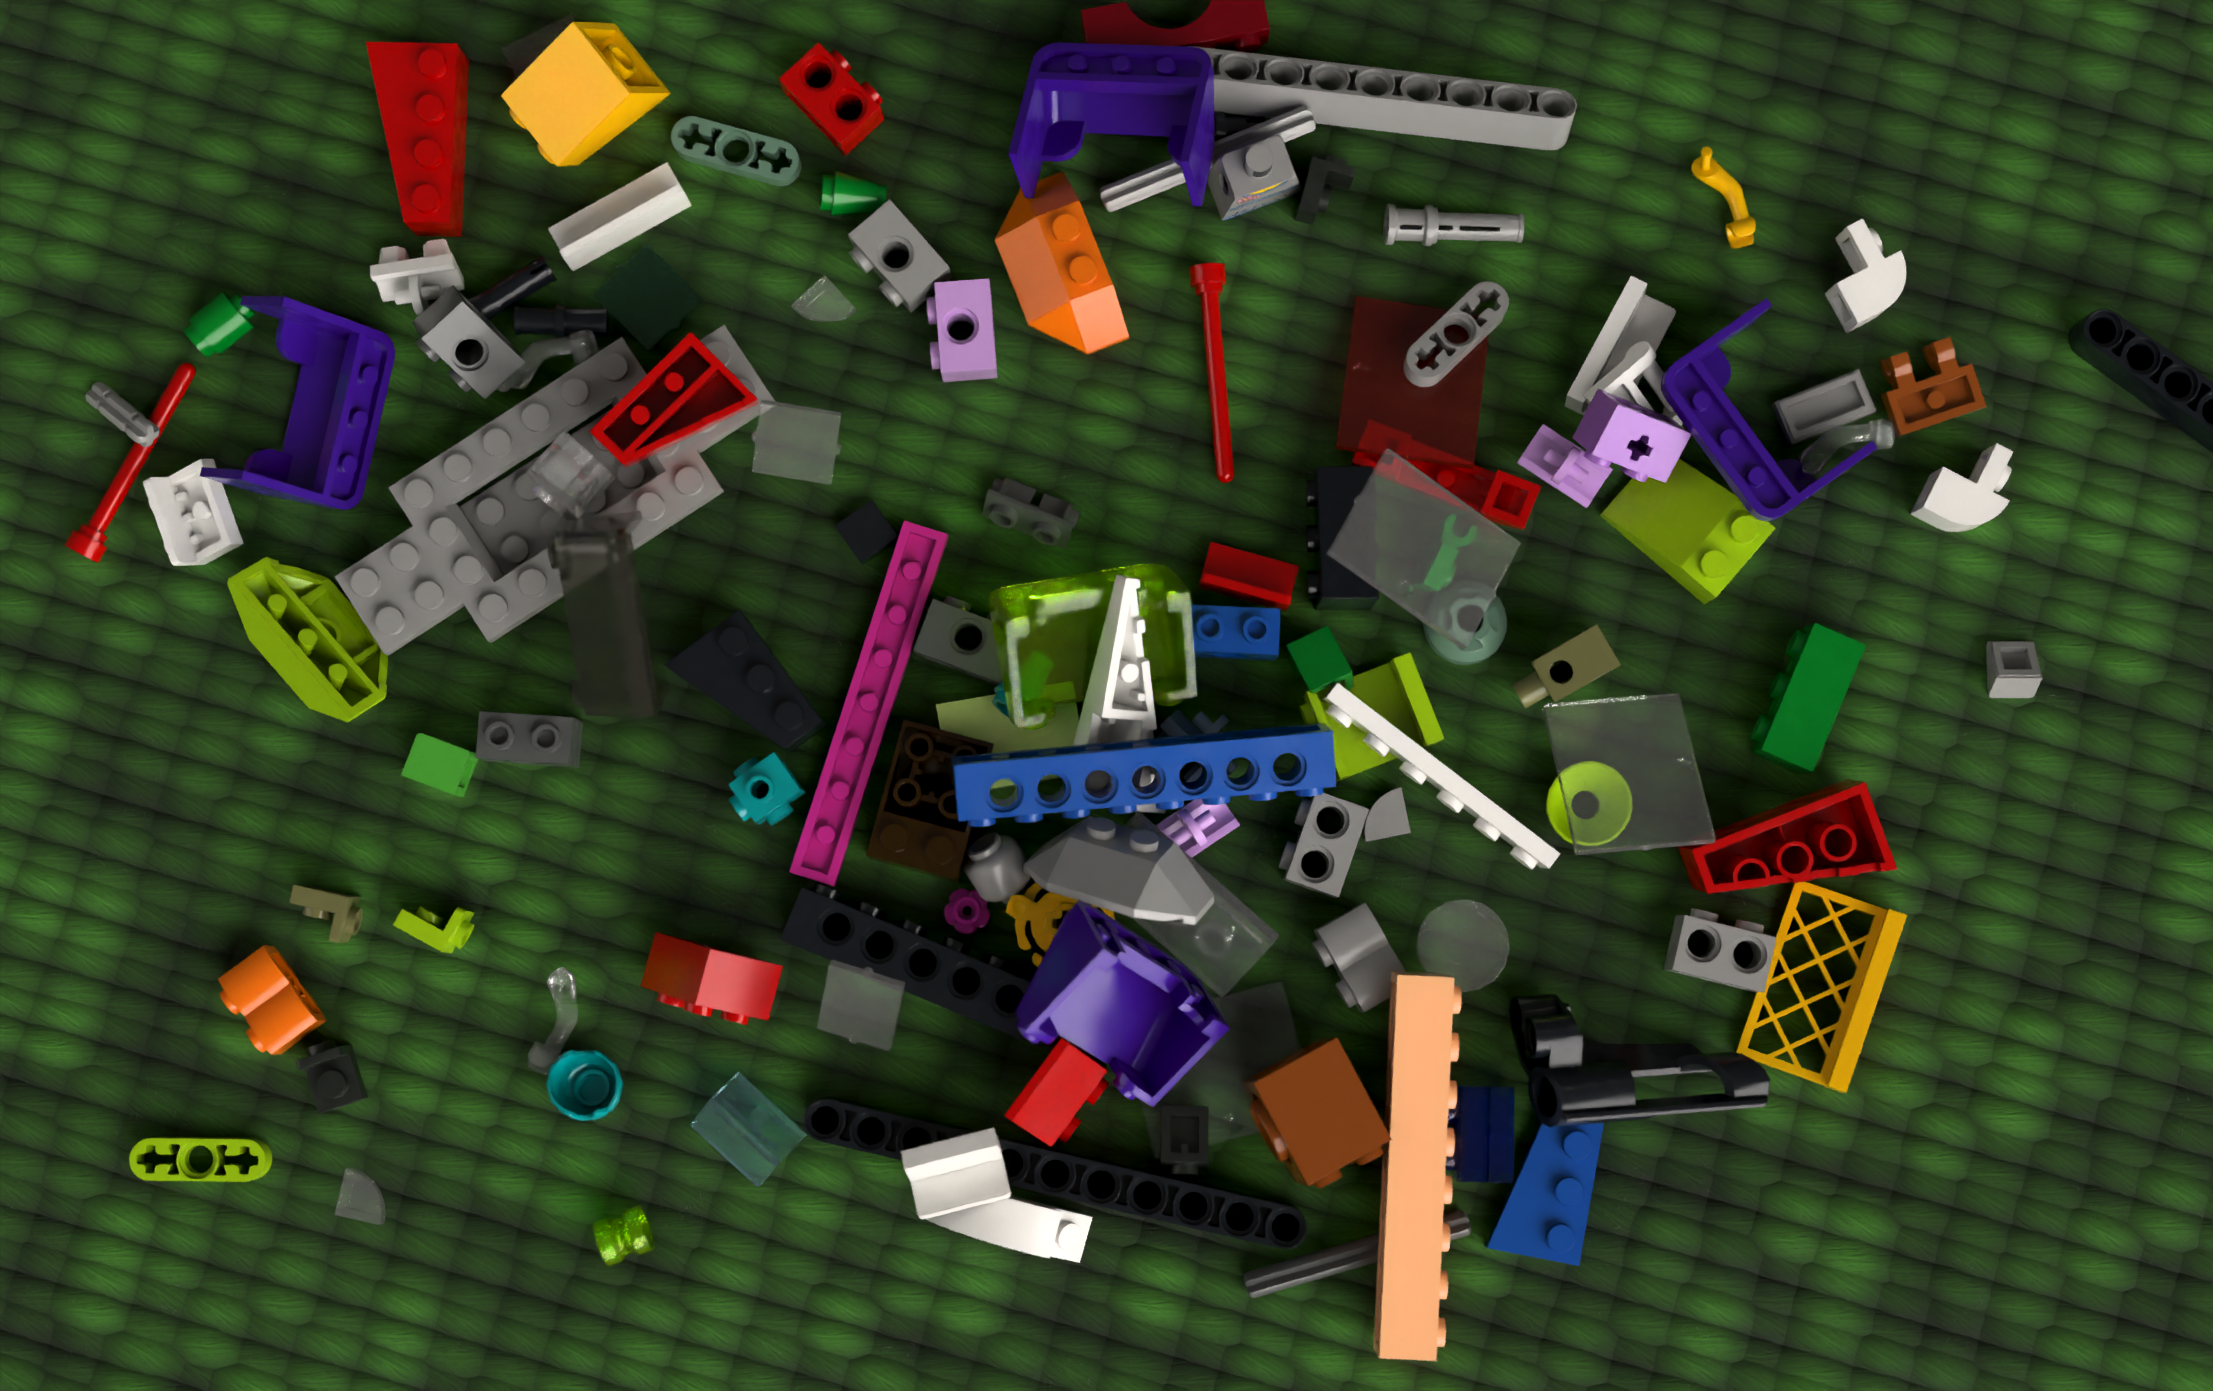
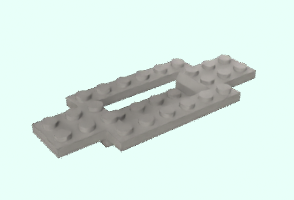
[335,325,776,656]

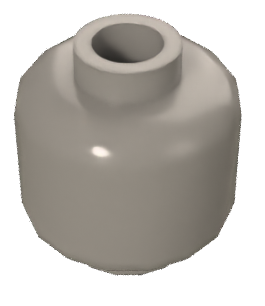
[964,832,1032,903]

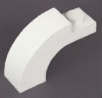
[926,1195,1092,1263]

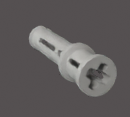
[1383,204,1524,246]

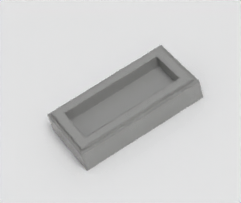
[1771,369,1876,447]

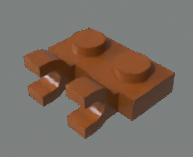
[1879,337,1987,438]

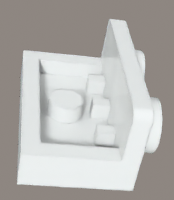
[143,459,244,566]

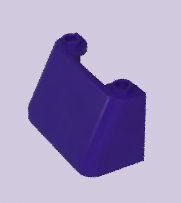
[1016,900,1230,1107]

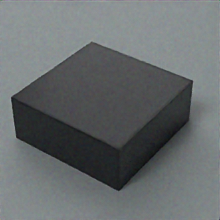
[835,500,898,565]

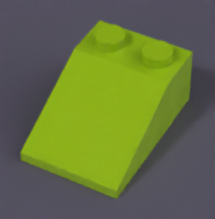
[1600,459,1776,605]

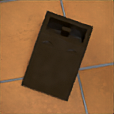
[866,720,994,883]

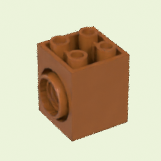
[1242,1037,1392,1189]

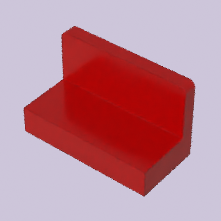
[1198,542,1299,612]

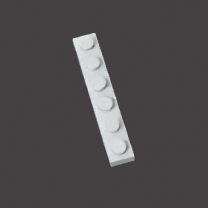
[1321,683,1560,870]

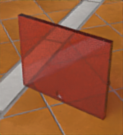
[1336,296,1489,469]

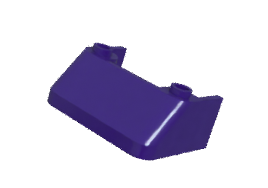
[1008,42,1215,207]
[200,296,395,510]
[1661,298,1878,521]

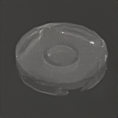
[1416,899,1510,992]

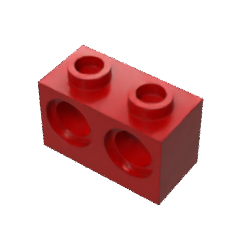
[779,42,884,156]

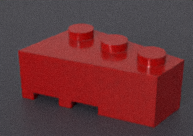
[589,332,758,468]

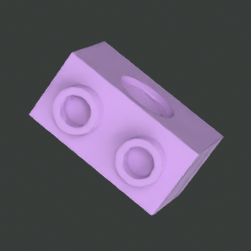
[927,278,998,382]

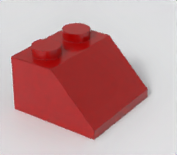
[1004,1037,1109,1147]

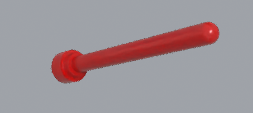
[1189,263,1234,483]
[64,362,196,563]

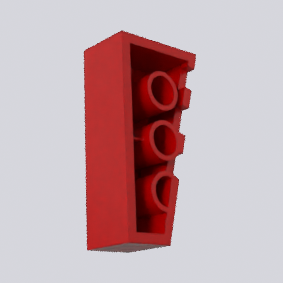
[366,42,469,237]
[1677,779,1898,894]

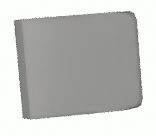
[1986,641,2042,698]

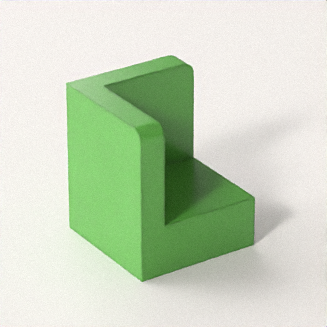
[401,733,478,797]

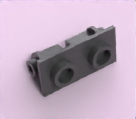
[982,477,1081,550]

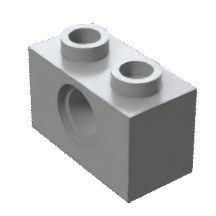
[848,199,952,313]

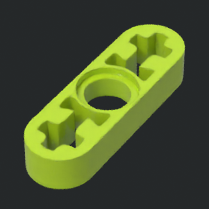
[129,1137,272,1182]

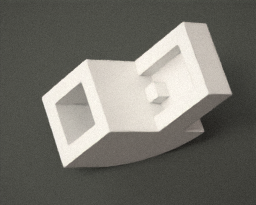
[1825,219,1907,333]
[1910,443,2013,532]

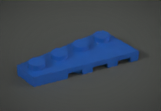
[1485,1121,1604,1266]

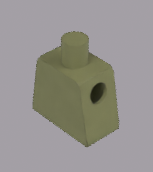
[1512,624,1621,709]

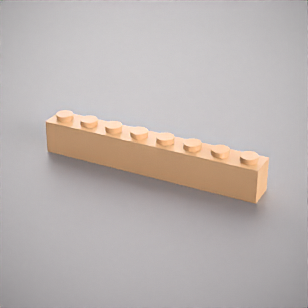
[1373,971,1461,1361]

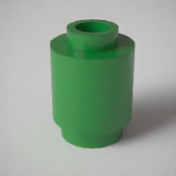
[183,291,255,358]

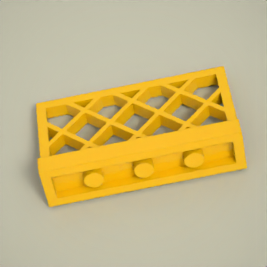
[1735,881,1907,1093]

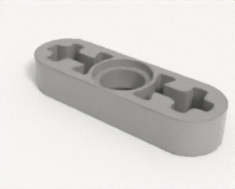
[1403,282,1509,387]

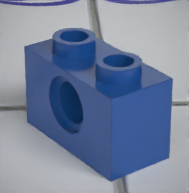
[1184,604,1281,661]

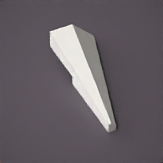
[1073,575,1165,813]

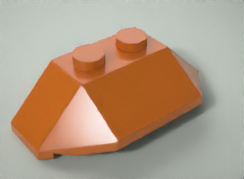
[995,171,1129,355]

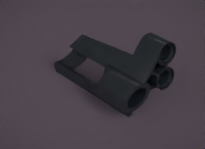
[1509,994,1770,1127]

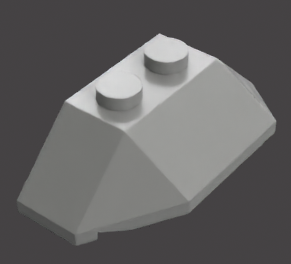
[1023,816,1214,925]

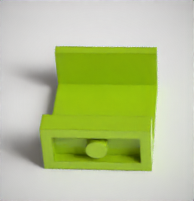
[1299,652,1445,782]

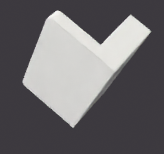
[901,1128,1011,1219]

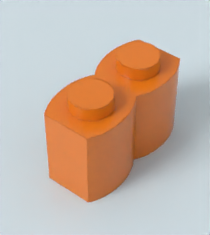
[218,945,327,1055]

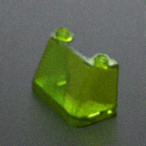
[989,563,1197,730]

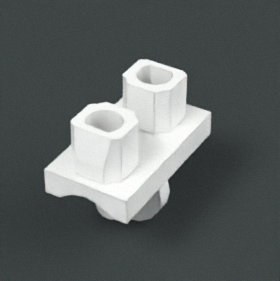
[370,239,464,315]

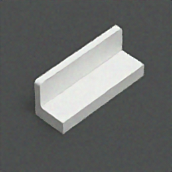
[548,162,692,271]
[1565,276,1676,416]

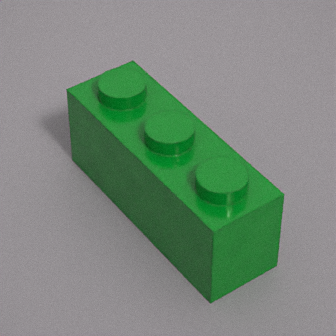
[1750,623,1866,775]

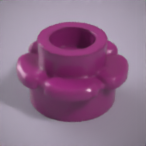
[944,888,990,934]

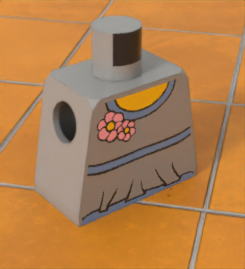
[1207,135,1302,221]

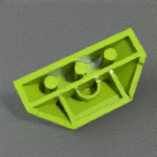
[227,557,388,722]

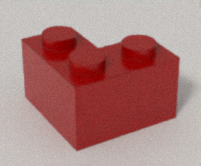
[640,932,783,1025]

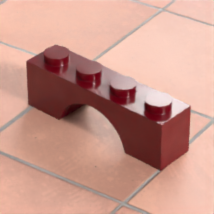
[1081,0,1270,53]

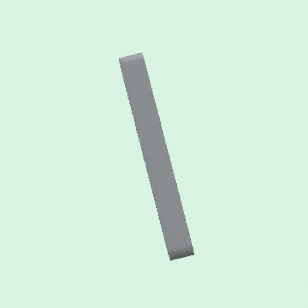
[1193,46,1577,150]

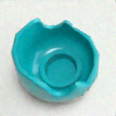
[546,1050,624,1121]

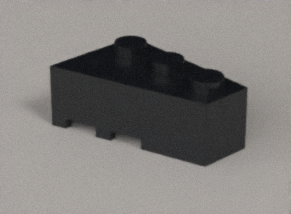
[1306,466,1379,610]
[664,610,828,753]

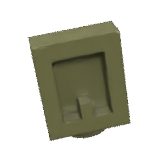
[289,885,363,943]

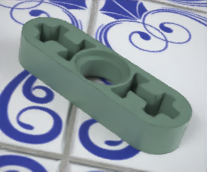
[671,116,801,186]

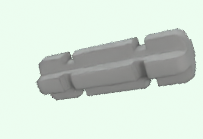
[85,382,160,447]

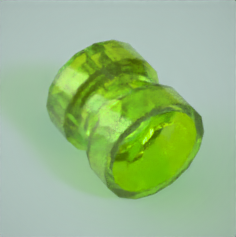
[593,1205,654,1266]

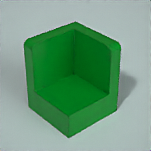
[1286,626,1354,693]

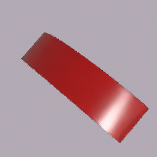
[1351,421,1541,530]

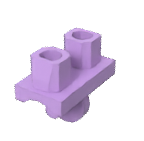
[1517,424,1613,508]
[1148,799,1240,860]

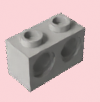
[1278,793,1369,898]
[1663,908,1776,992]

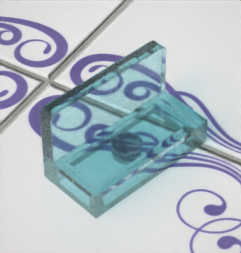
[691,1072,807,1187]

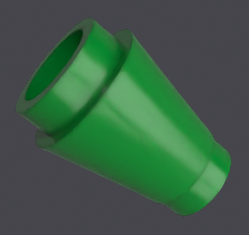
[819,170,887,216]

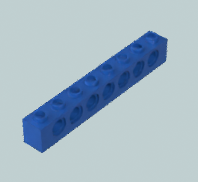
[952,723,1336,827]

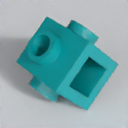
[728,752,806,826]

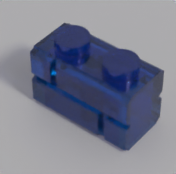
[1445,1084,1515,1183]

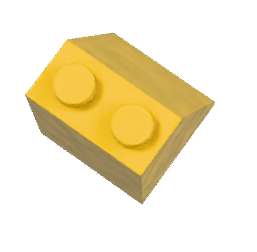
[501,22,670,166]

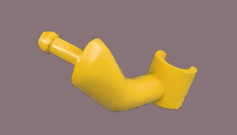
[1691,147,1756,249]

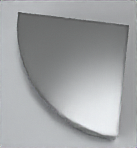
[1363,787,1411,842]

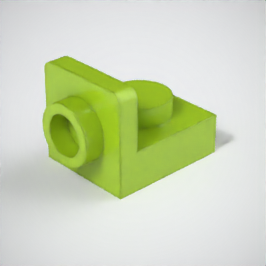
[393,906,474,953]

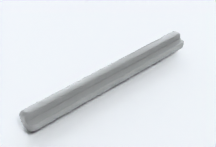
[1100,106,1316,212]

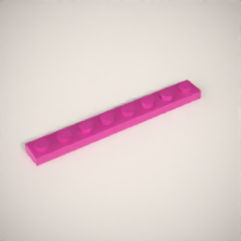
[789,521,949,887]

